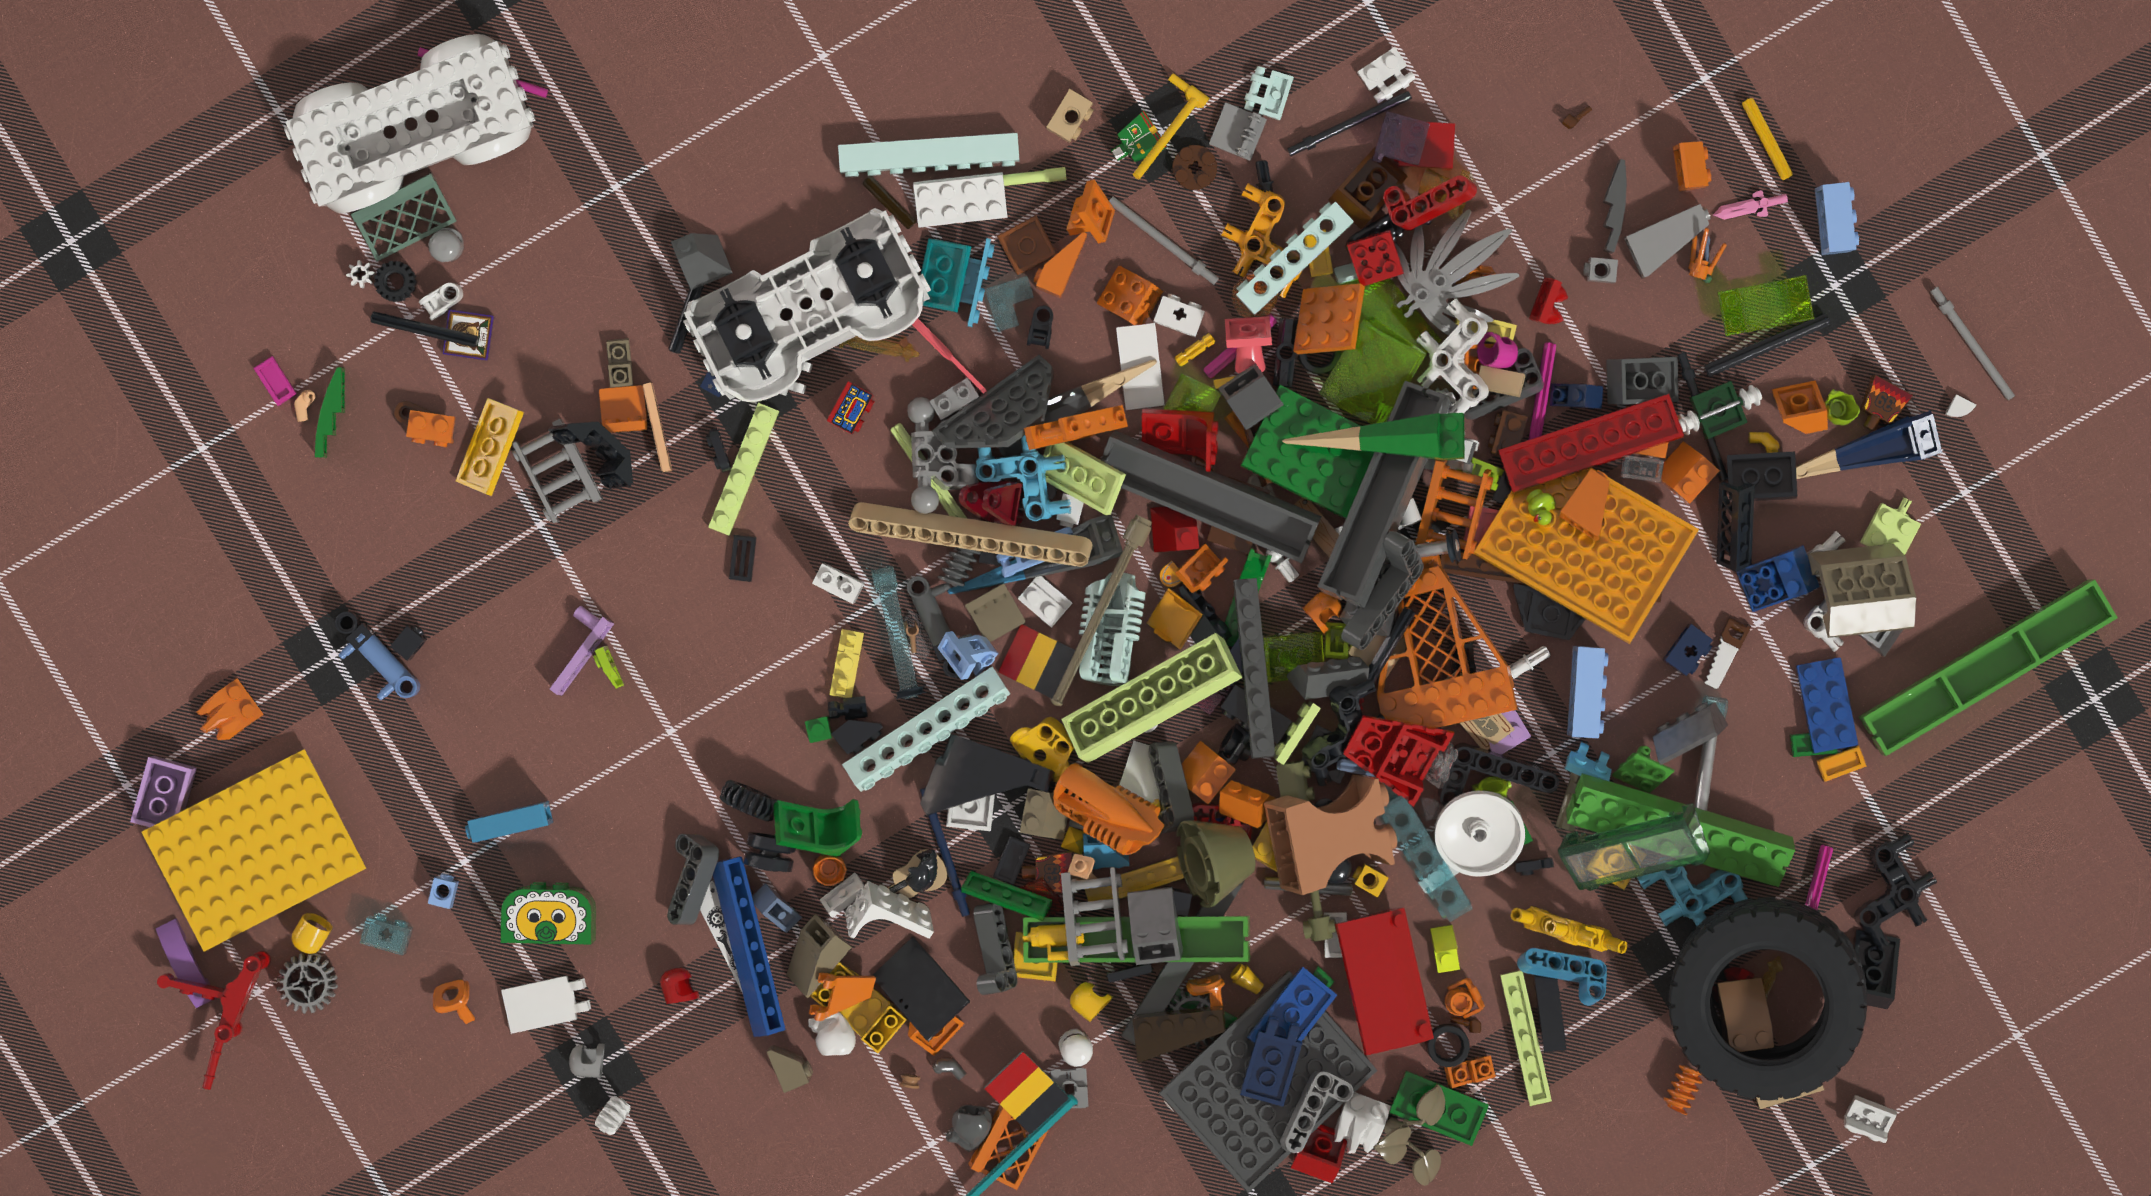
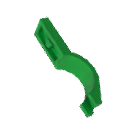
[1225,548,1272,647]

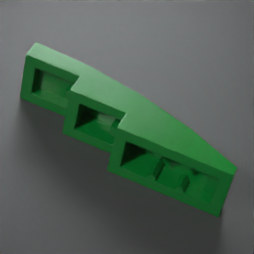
[315,367,345,458]

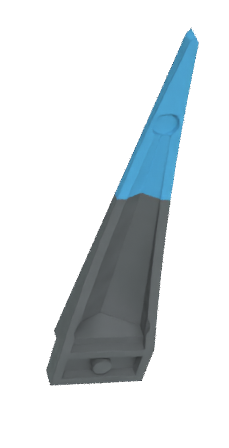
[948,514,1123,594]

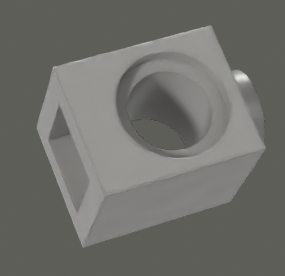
[1583,257,1618,283]

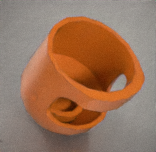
[1302,591,1343,635]

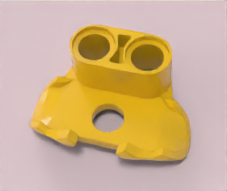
[1010,717,1074,783]

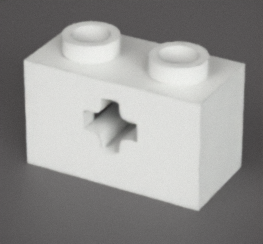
[1153,294,1205,337]

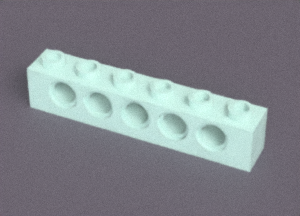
[1236,202,1354,315]

